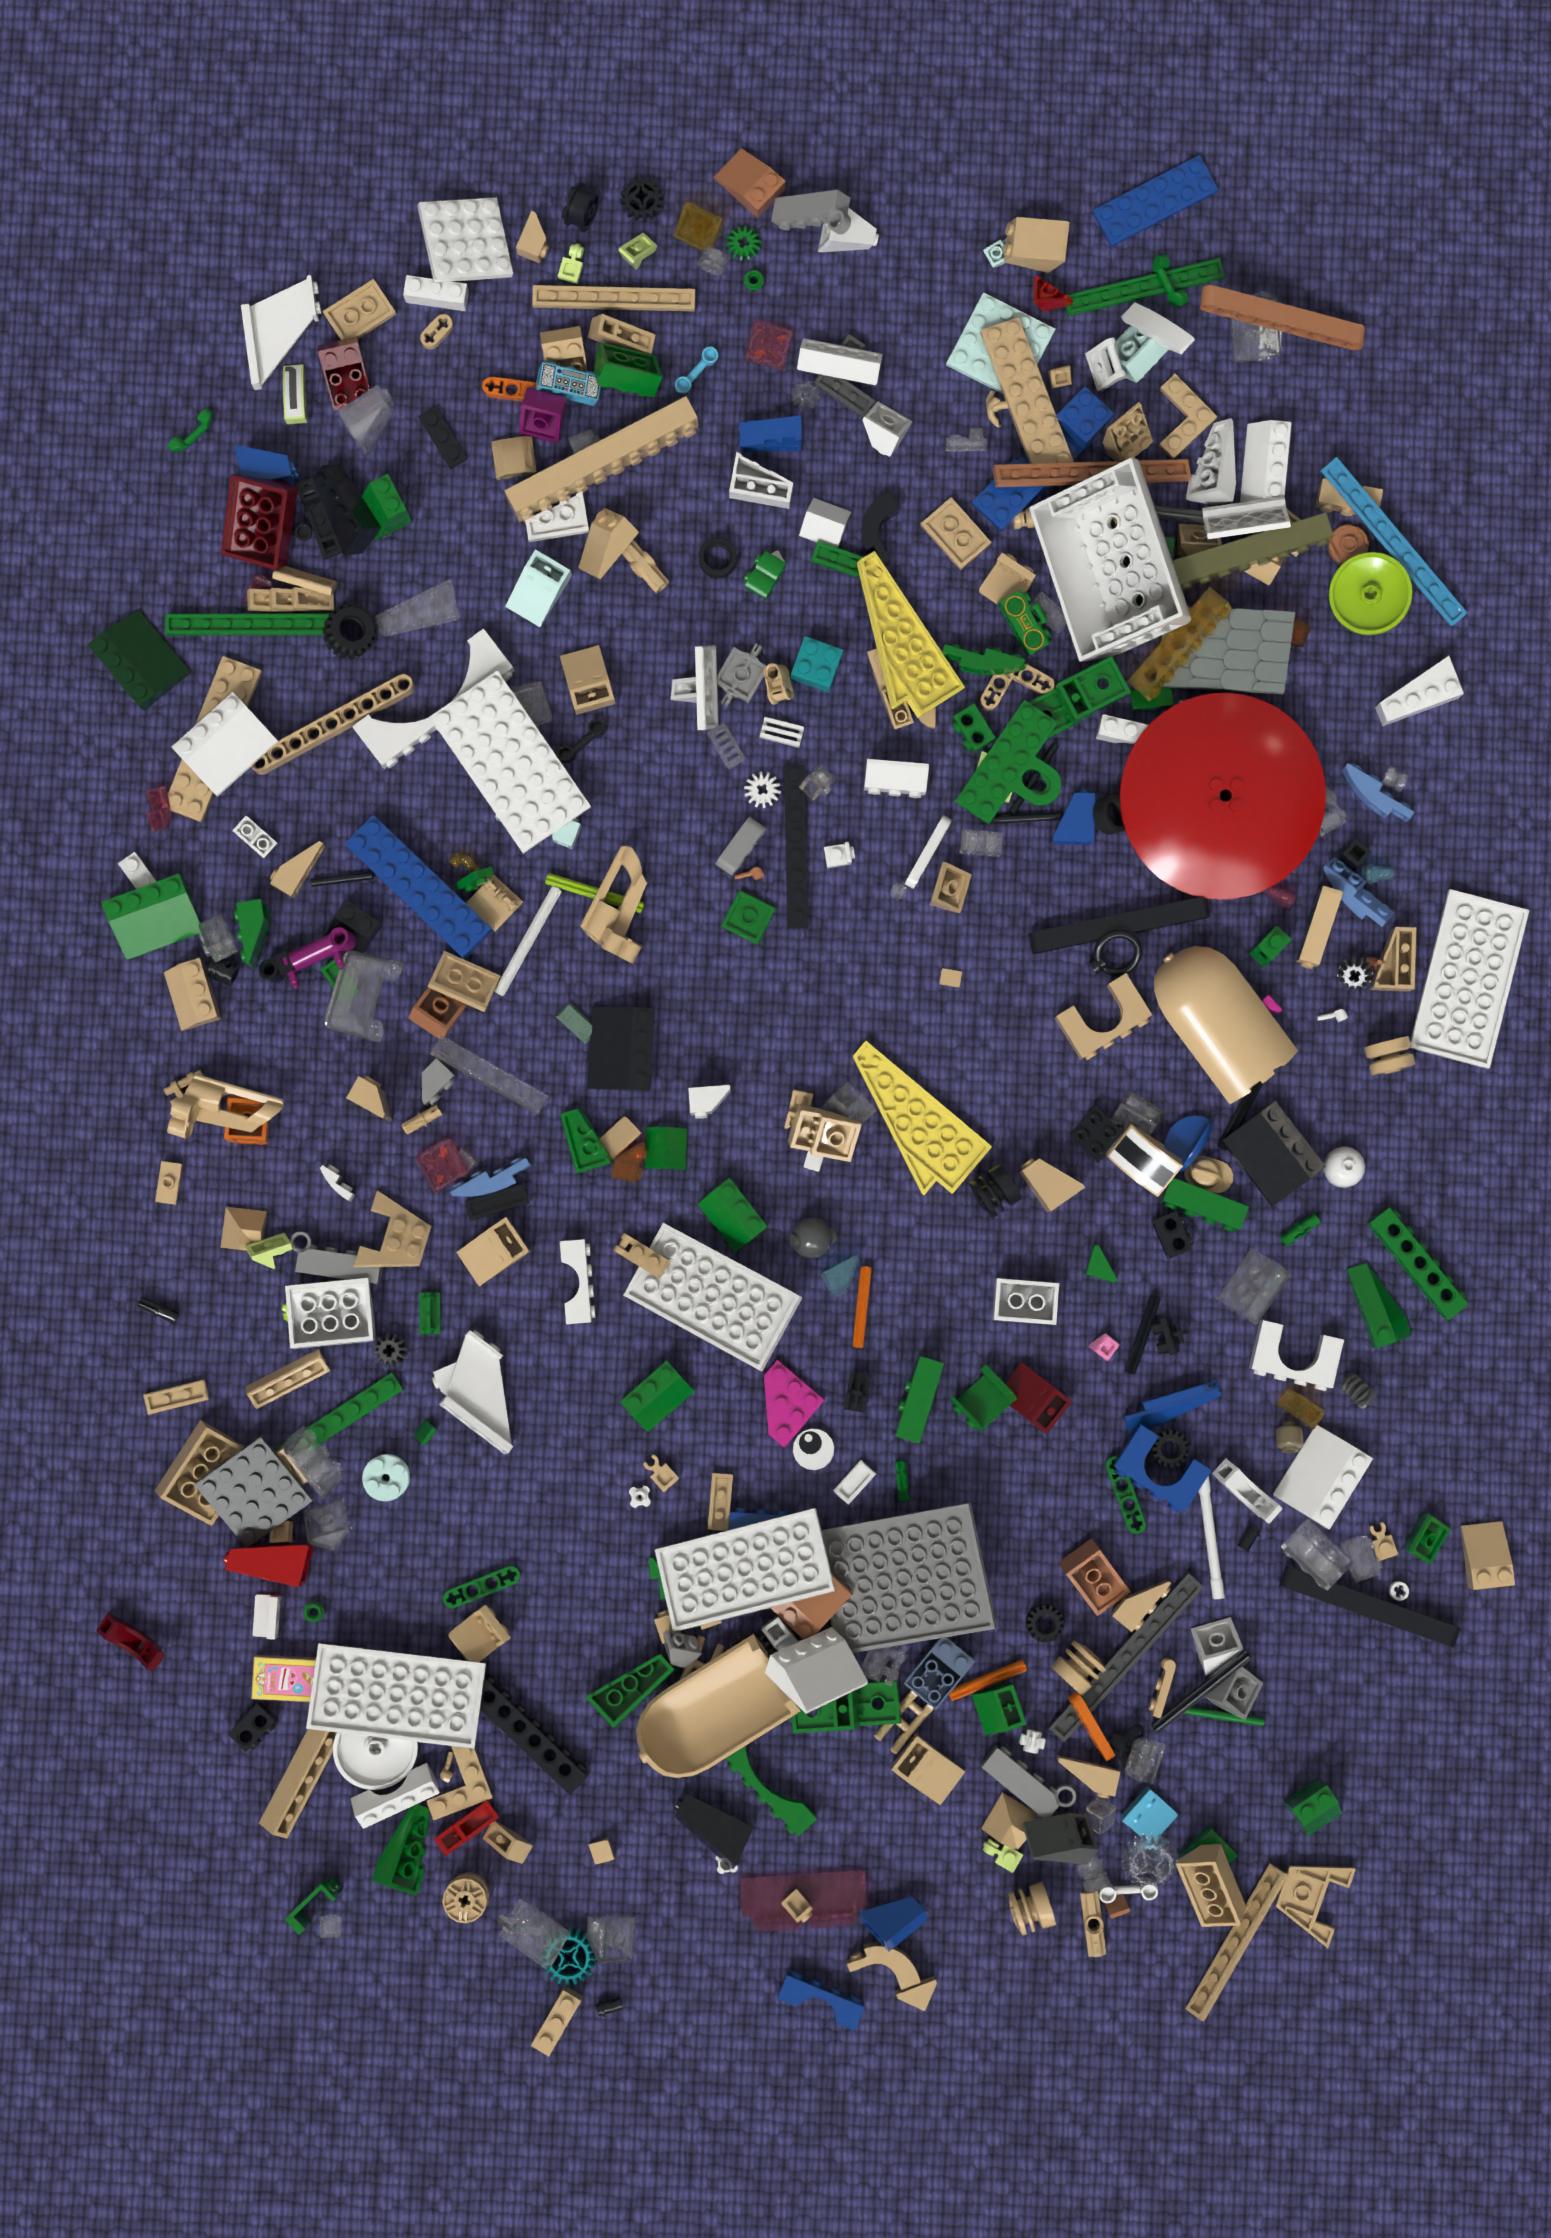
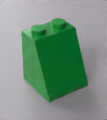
[362,474,412,541]
[1284,1778,1342,1837]

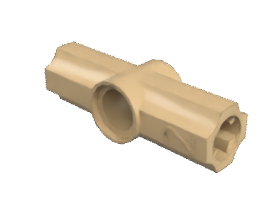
[622,540,669,594]
[1080,1889,1106,1957]

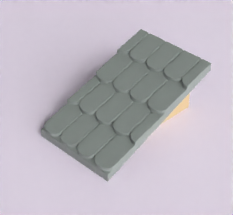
[1154,606,1295,694]

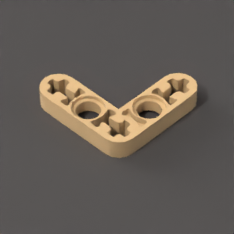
[980,664,1055,711]

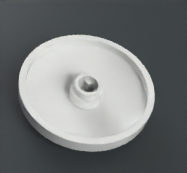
[333,1732,418,1790]

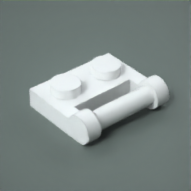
[1085,338,1127,392]

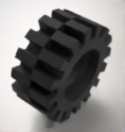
[1151,1429,1190,1467]
[1026,1604,1065,1643]

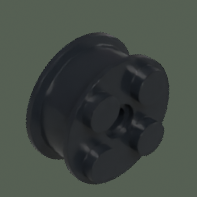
[561,182,601,233]

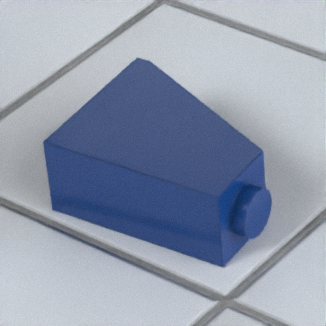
[1051,789,1095,845]
[860,1896,928,1952]

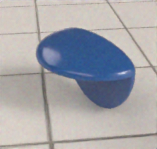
[1165,1116,1213,1172]

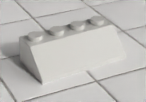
[1240,420,1291,503]

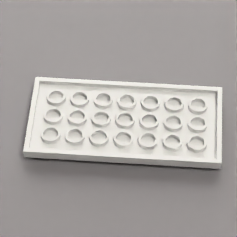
[430,670,591,854]
[1410,889,1529,1069]
[624,1223,802,1371]
[655,1508,836,1632]
[306,1643,486,1749]

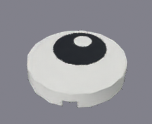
[793,1428,834,1470]

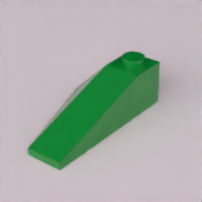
[1346,1263,1412,1348]

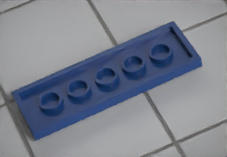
[1092,155,1219,247]

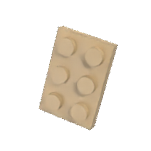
[322,279,397,340]
[920,497,992,571]
[428,951,500,1012]

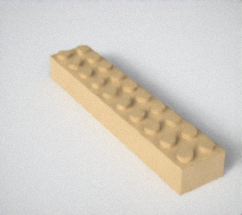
[504,396,698,522]

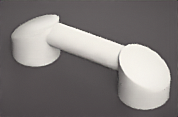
[1099,1880,1158,1903]

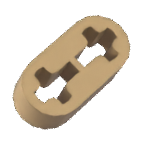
[420,314,453,350]

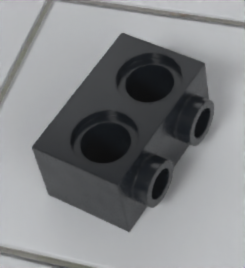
[1151,1211,1194,1259]
[228,1701,278,1752]

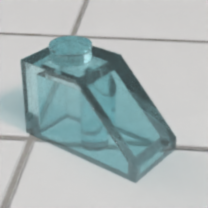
[820,1255,859,1298]

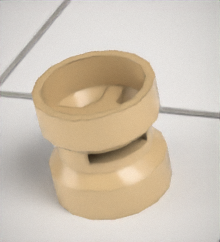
[1012,508,1035,530]

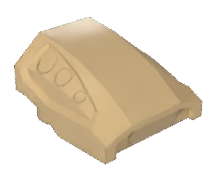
[491,436,537,480]

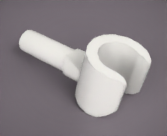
[1317,1009,1348,1022]

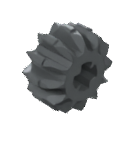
[1337,955,1373,991]
[372,1333,408,1368]
[1340,1374,1376,1409]

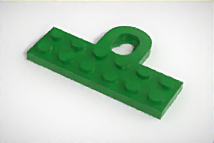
[955,700,1061,825]

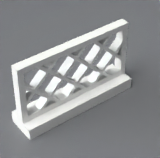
[1202,496,1291,539]

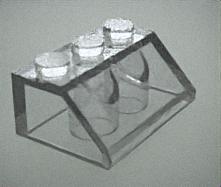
[1231,291,1282,362]
[1216,1248,1291,1325]
[284,1426,343,1499]
[1281,1519,1354,1591]

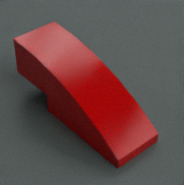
[433,1800,499,1856]

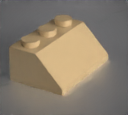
[164,958,221,1031]
[346,1075,392,1122]

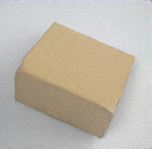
[588,1837,615,1865]

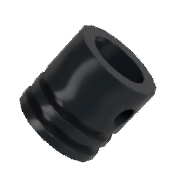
[207,954,240,987]

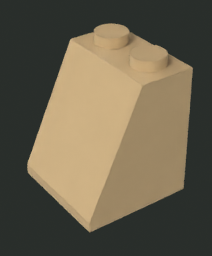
[1003,217,1070,273]
[1019,1158,1085,1213]

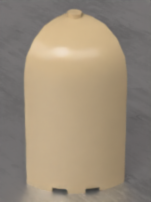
[1154,946,1298,1104]
[636,1634,801,1778]

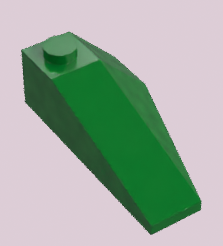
[371,1804,430,1896]

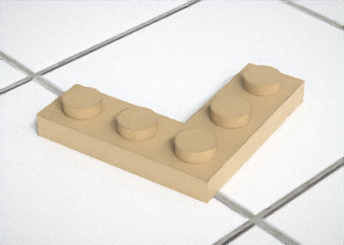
[1159,374,1217,460]
[426,1746,493,1820]

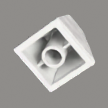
[818,208,879,252]

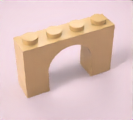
[1054,973,1152,1060]

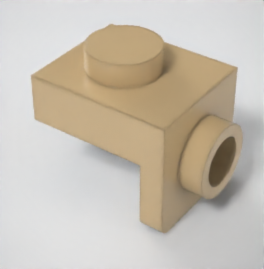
[781,1889,813,1923]

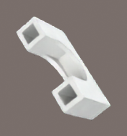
[1249,1320,1344,1391]

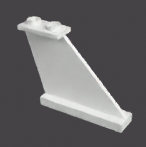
[241,275,321,390]
[439,1330,513,1454]

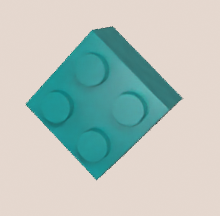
[791,636,843,693]

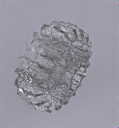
[1121,1833,1178,1890]

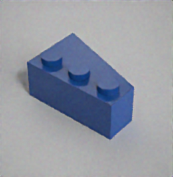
[740,415,801,452]

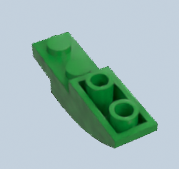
[942,644,1027,675]

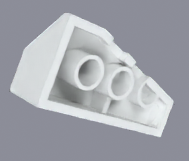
[1186,418,1236,506]

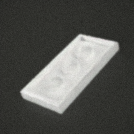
[695,645,718,730]

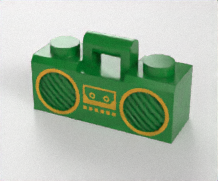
[997,589,1051,657]

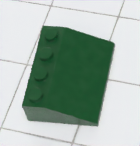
[87,610,191,711]

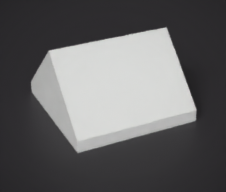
[799,498,851,548]

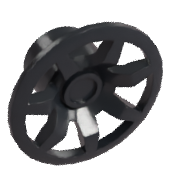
[1110,1724,1145,1768]

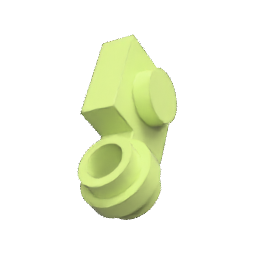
[558,243,584,284]
[983,1839,1023,1873]

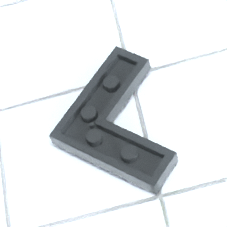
[814,334,875,419]

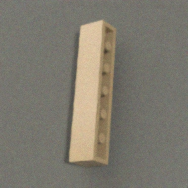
[259,1729,336,1839]

